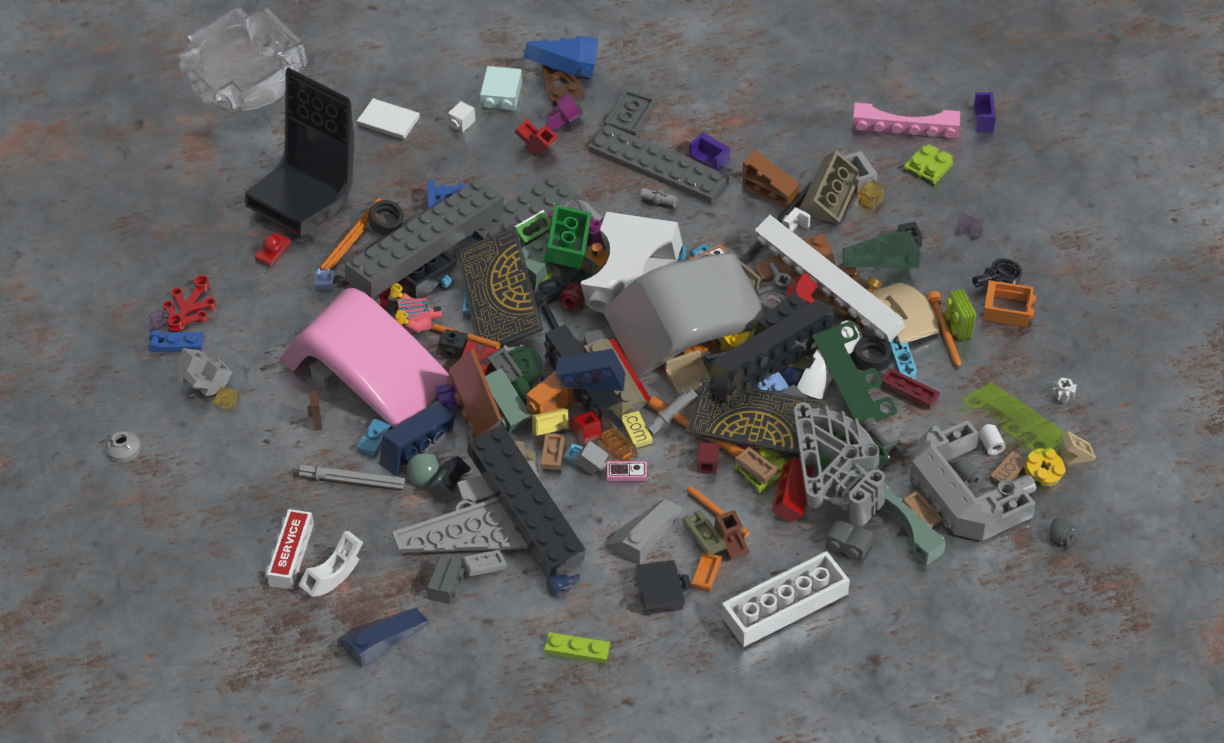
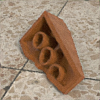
[755,234,836,281]

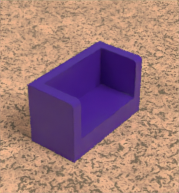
[973,92,996,132]
[689,132,730,171]

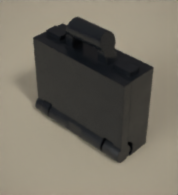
[635,560,692,615]

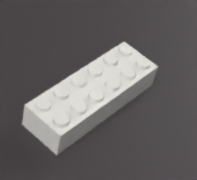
[722,551,850,647]

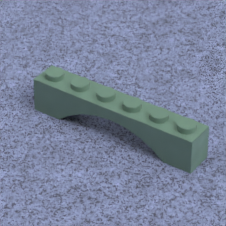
[856,470,946,566]

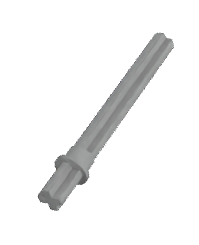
[299,465,405,490]

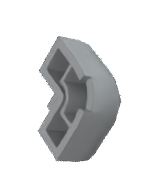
[176,348,233,396]

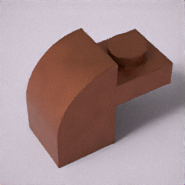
[714,510,749,561]

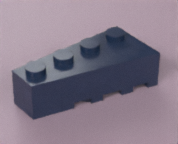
[379,402,455,476]

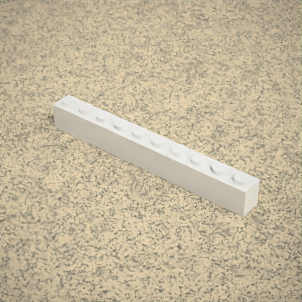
[755,215,906,342]

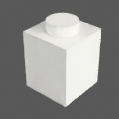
[448,101,476,133]

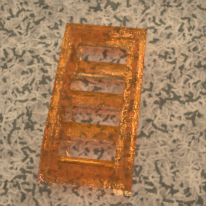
[599,427,638,461]

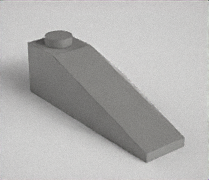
[606,499,683,564]

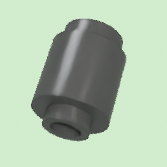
[951,457,980,486]

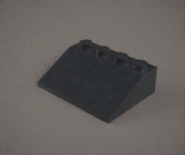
[366,223,457,299]

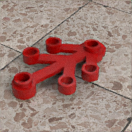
[162,275,216,332]

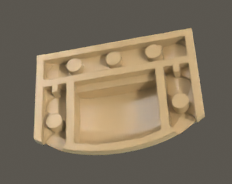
[872,283,939,345]

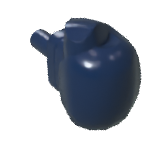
[779,367,804,387]
[546,574,580,595]

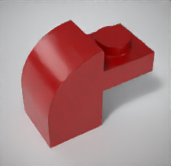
[514,119,558,154]
[786,272,817,304]
[568,411,602,445]

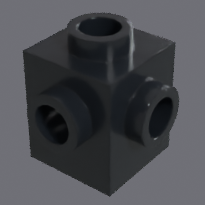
[438,329,468,359]

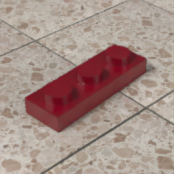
[881,368,940,409]

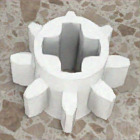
[1052,378,1077,402]

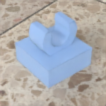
[315,268,335,290]

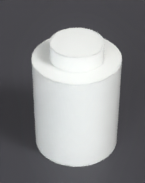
[979,424,1006,455]

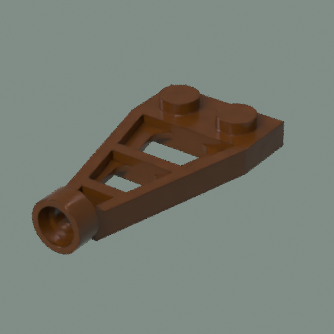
[542,65,585,106]

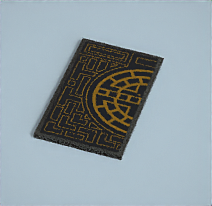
[455,226,543,347]
[685,378,827,456]

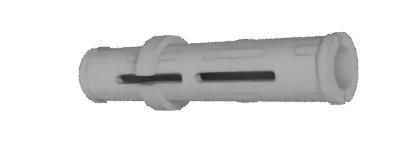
[646,387,698,434]

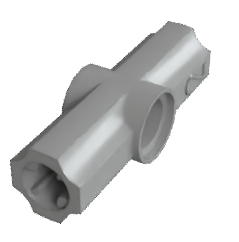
[976,475,1036,501]

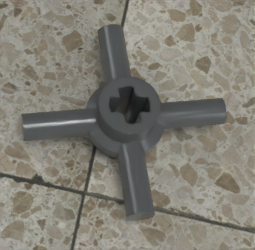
[755,262,794,299]

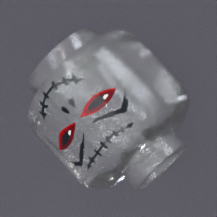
[760,290,786,313]

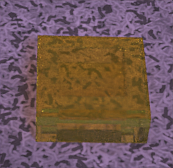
[214,387,240,409]

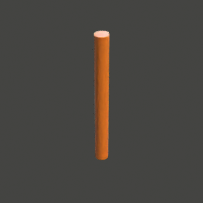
[432,323,500,350]
[687,486,750,538]

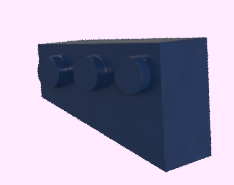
[555,348,625,391]

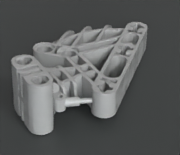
[794,402,885,526]

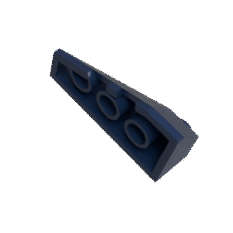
[337,607,429,668]

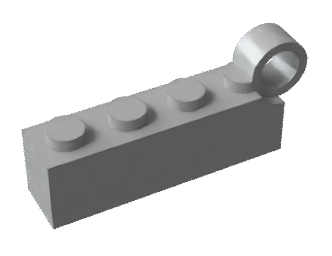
[456,460,541,511]

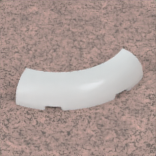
[797,320,863,399]

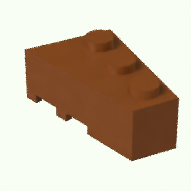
[742,150,800,208]

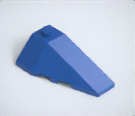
[523,36,598,78]

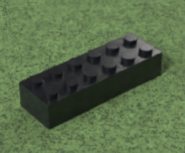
[544,324,622,435]

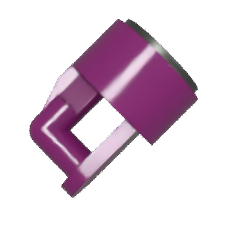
[545,93,583,130]

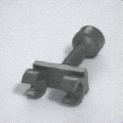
[861,417,907,466]

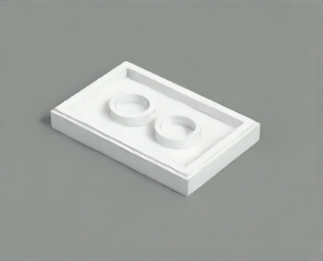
[357,98,420,140]

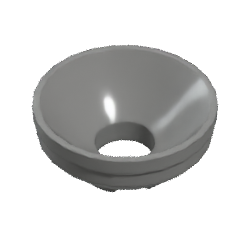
[105,431,141,463]

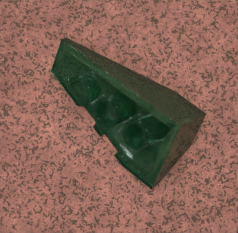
[843,231,919,269]

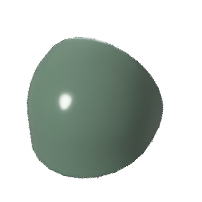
[407,453,441,488]

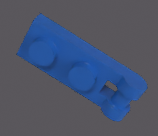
[148,330,203,352]

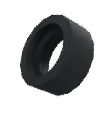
[368,200,404,236]
[854,336,891,372]

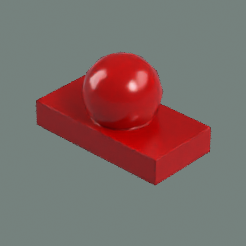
[254,233,291,267]

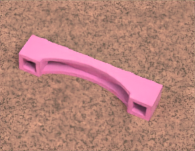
[852,103,960,139]

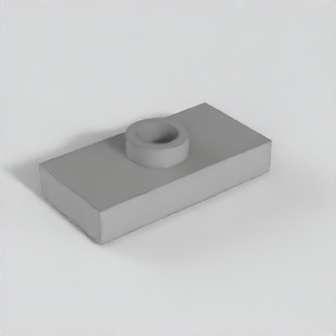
[462,550,507,577]

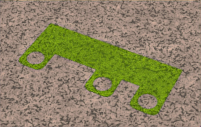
[962,382,1065,454]

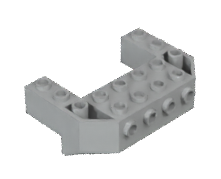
[910,420,1036,541]

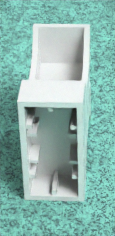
[581,212,682,313]

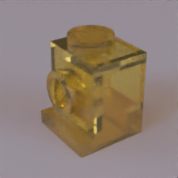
[858,179,886,212]

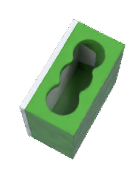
[513,210,551,250]

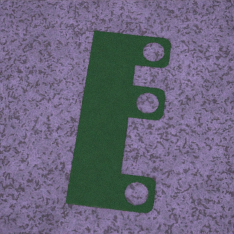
[812,322,897,425]

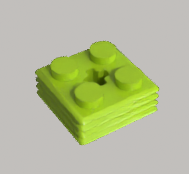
[943,288,976,341]

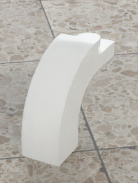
[299,531,363,597]

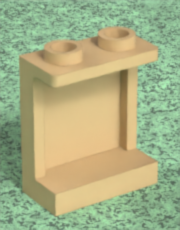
[665,350,710,399]

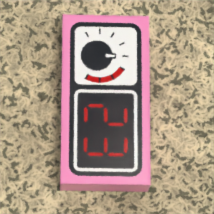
[607,461,647,481]

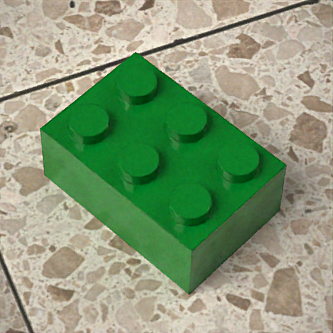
[544,205,591,269]

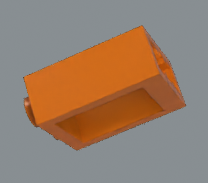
[983,280,1036,327]
[526,371,574,423]

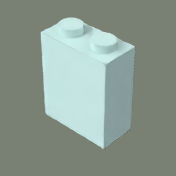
[480,66,522,110]

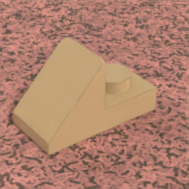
[1061,430,1096,465]

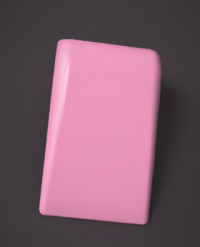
[280,288,449,428]

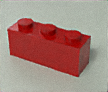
[771,457,813,523]

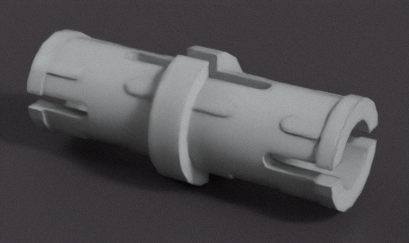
[640,188,678,208]

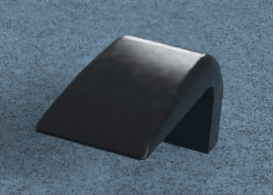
[245,68,355,236]

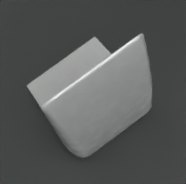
[602,253,767,376]

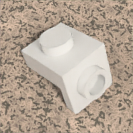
[782,208,810,232]

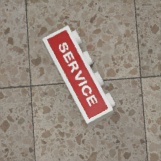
[265,509,314,590]

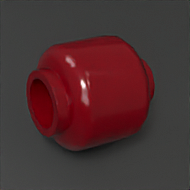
[559,283,585,311]

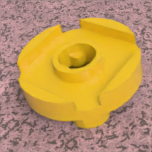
[1024,448,1065,486]

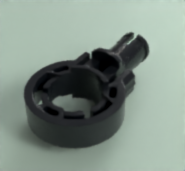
[972,258,1022,288]

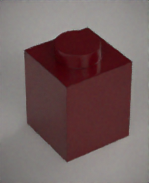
[697,442,720,475]

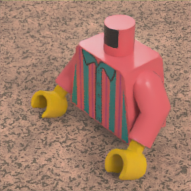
[390,283,442,334]

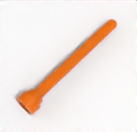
[926,291,961,366]

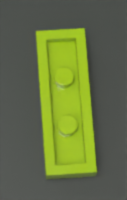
[545,632,610,664]

